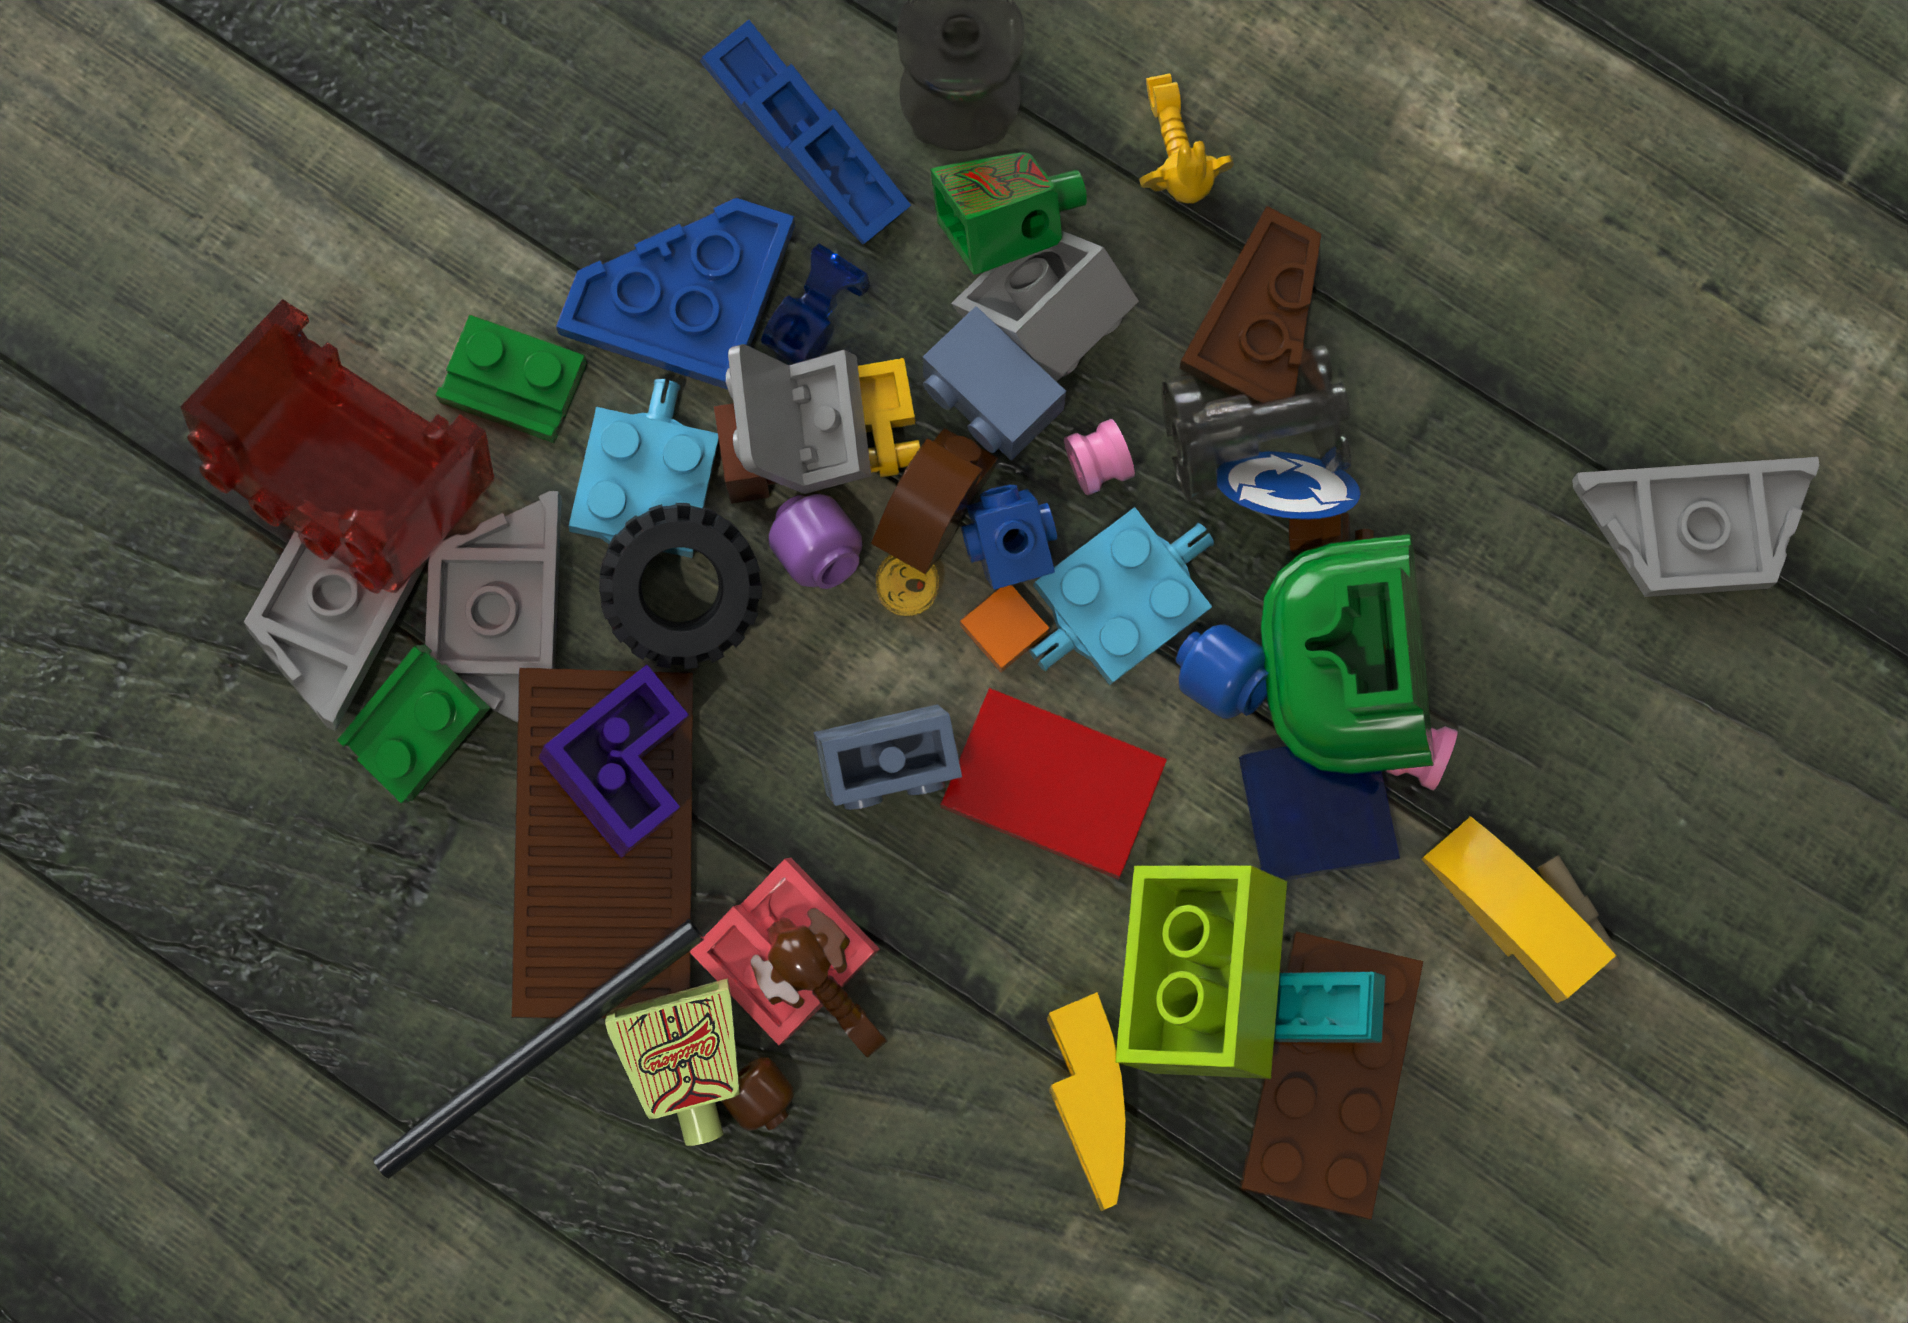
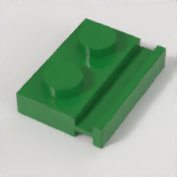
[435,315,587,443]
[337,645,490,804]

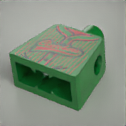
[930,152,1087,275]

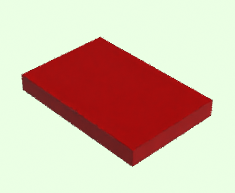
[941,688,1167,880]

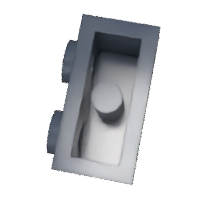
[923,306,1066,461]
[813,704,962,810]

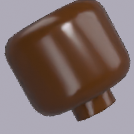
[722,1057,794,1131]

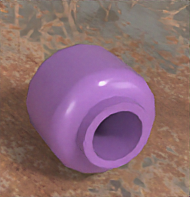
[769,494,862,589]

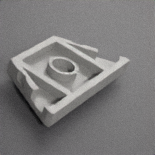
[1572,457,1819,597]
[425,491,562,723]
[244,511,447,731]

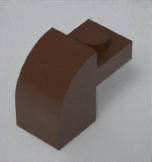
[871,428,998,574]

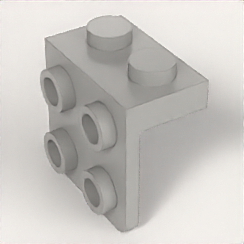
[726,344,871,494]

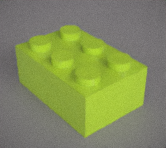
[1115,866,1287,1079]

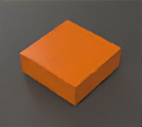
[960,585,1050,672]

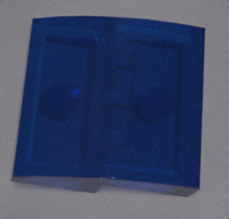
[1239,746,1400,880]

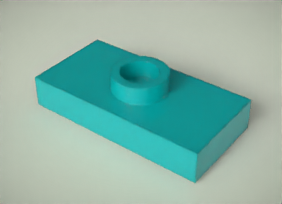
[1274,972,1385,1043]

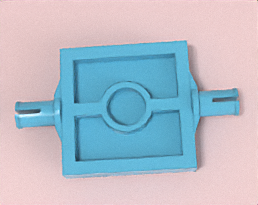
[569,379,719,558]
[1029,507,1214,685]

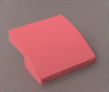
[690,858,880,1045]

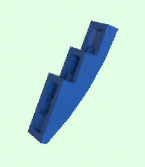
[700,20,911,244]

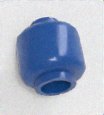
[1176,624,1268,719]

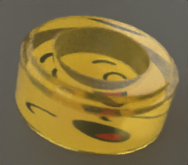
[876,555,939,616]

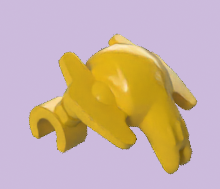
[1139,73,1234,203]

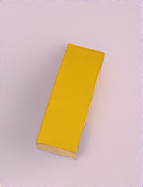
[1422,816,1617,1003]
[1047,992,1126,1211]

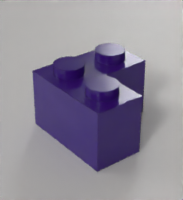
[539,665,689,858]

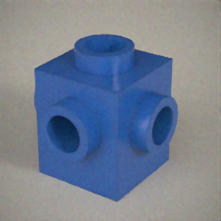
[961,485,1057,590]

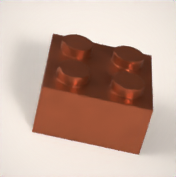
[714,403,775,504]

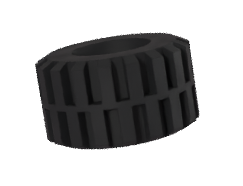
[599,503,762,669]

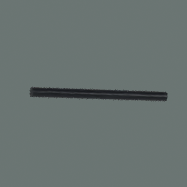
[373,919,704,1179]

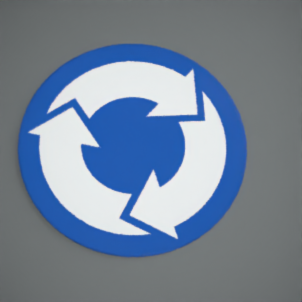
[1215,451,1360,519]

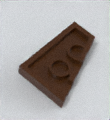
[1179,206,1321,425]

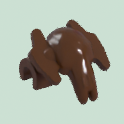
[751,908,888,1058]

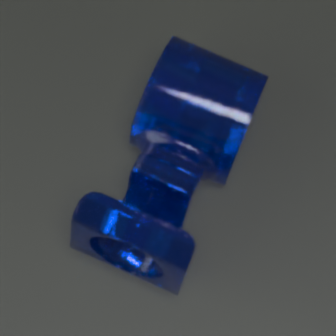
[761,244,870,364]

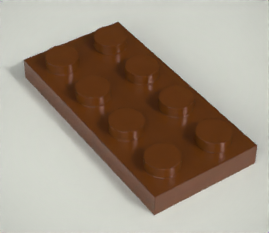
[1239,931,1424,1220]

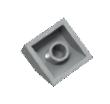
[951,231,1139,382]

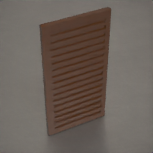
[511,668,693,1019]

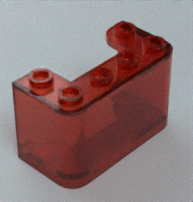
[180,299,494,594]

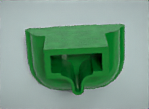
[1261,534,1434,774]

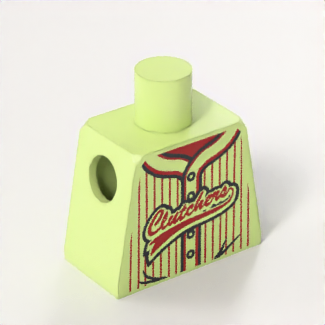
[605,978,739,1146]

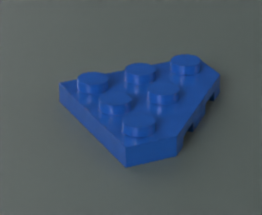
[556,198,795,390]

